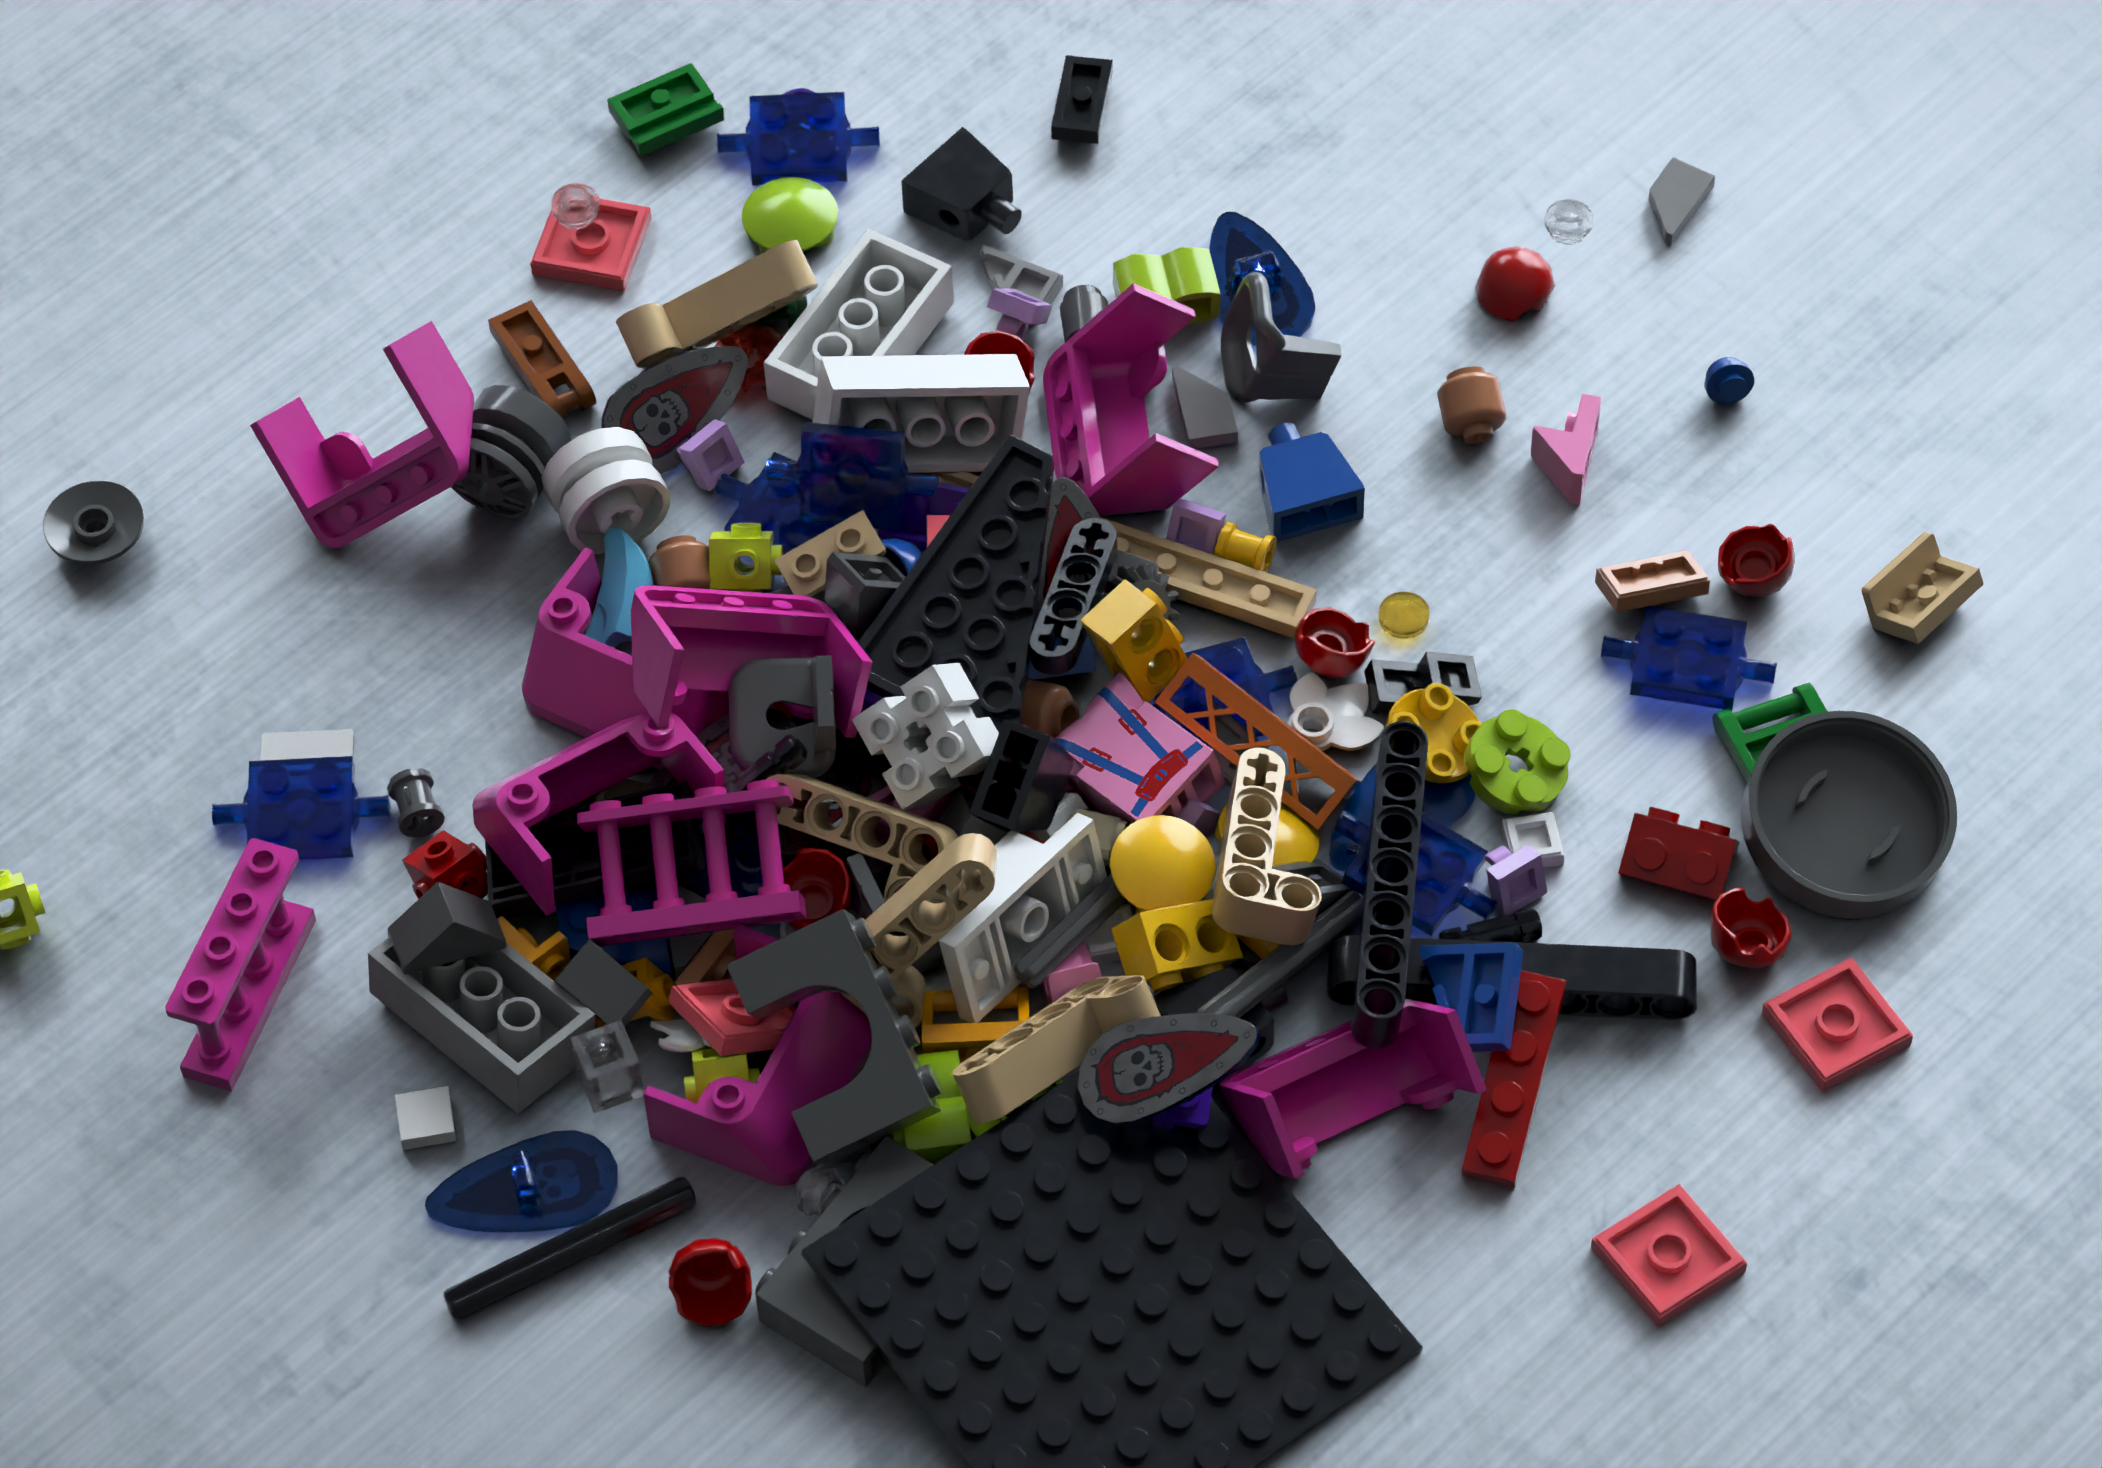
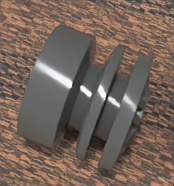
[451,385,571,518]

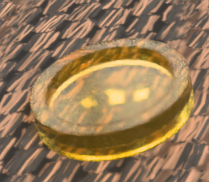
[1378,591,1430,639]

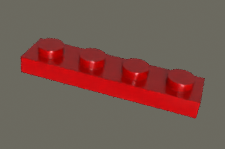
[1462,970,1566,1188]

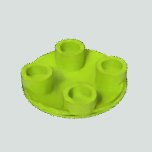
[742,177,838,253]

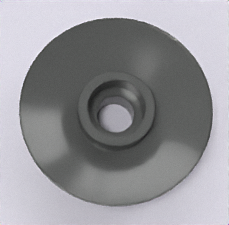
[43,481,144,565]

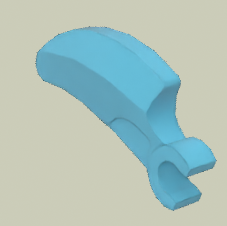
[585,527,653,648]

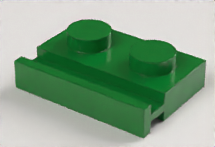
[607,62,725,157]

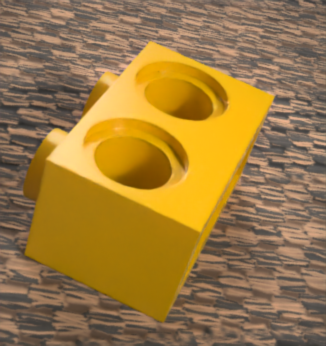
[1080,579,1188,703]
[1111,899,1243,993]

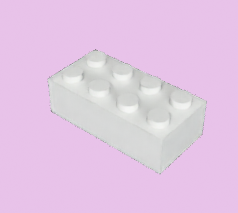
[764,229,954,420]
[810,354,1030,474]

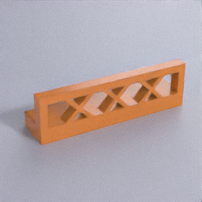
[1155,653,1361,830]

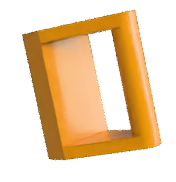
[922,987,1029,1064]

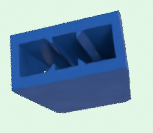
[1259,423,1365,542]

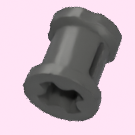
[387,768,445,837]

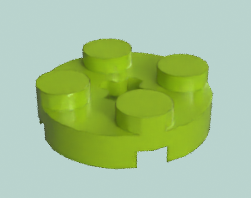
[1464,709,1571,815]

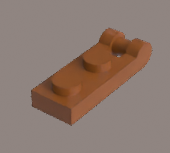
[488,300,597,420]

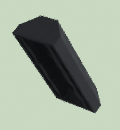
[485,781,705,918]

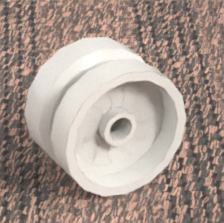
[542,427,671,554]

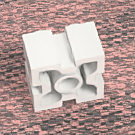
[852,663,999,810]

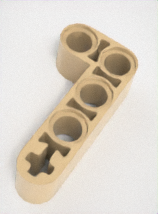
[615,240,819,370]
[1212,747,1322,945]
[766,774,958,904]
[842,833,997,1028]
[952,975,1161,1124]

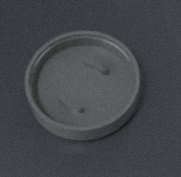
[1741,711,1957,919]

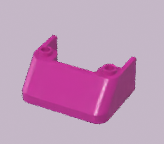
[1043,283,1219,516]
[250,321,474,548]
[522,548,728,770]
[631,585,872,738]
[472,713,726,916]
[643,924,872,1186]
[1219,999,1487,1179]

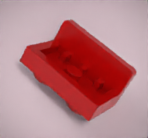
[1618,807,1740,900]

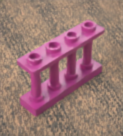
[577,780,807,947]
[165,838,316,1091]

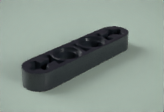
[1030,518,1118,675]

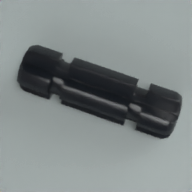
[725,735,807,817]
[1439,909,1543,943]

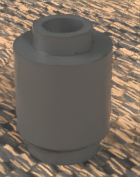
[1060,285,1108,342]

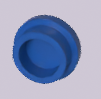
[1704,357,1754,404]

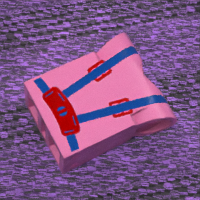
[1055,672,1226,825]

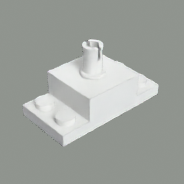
[939,813,1107,1023]

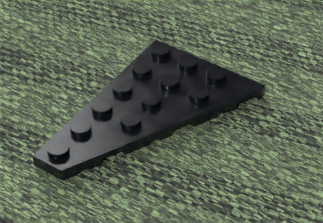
[858,434,1055,733]

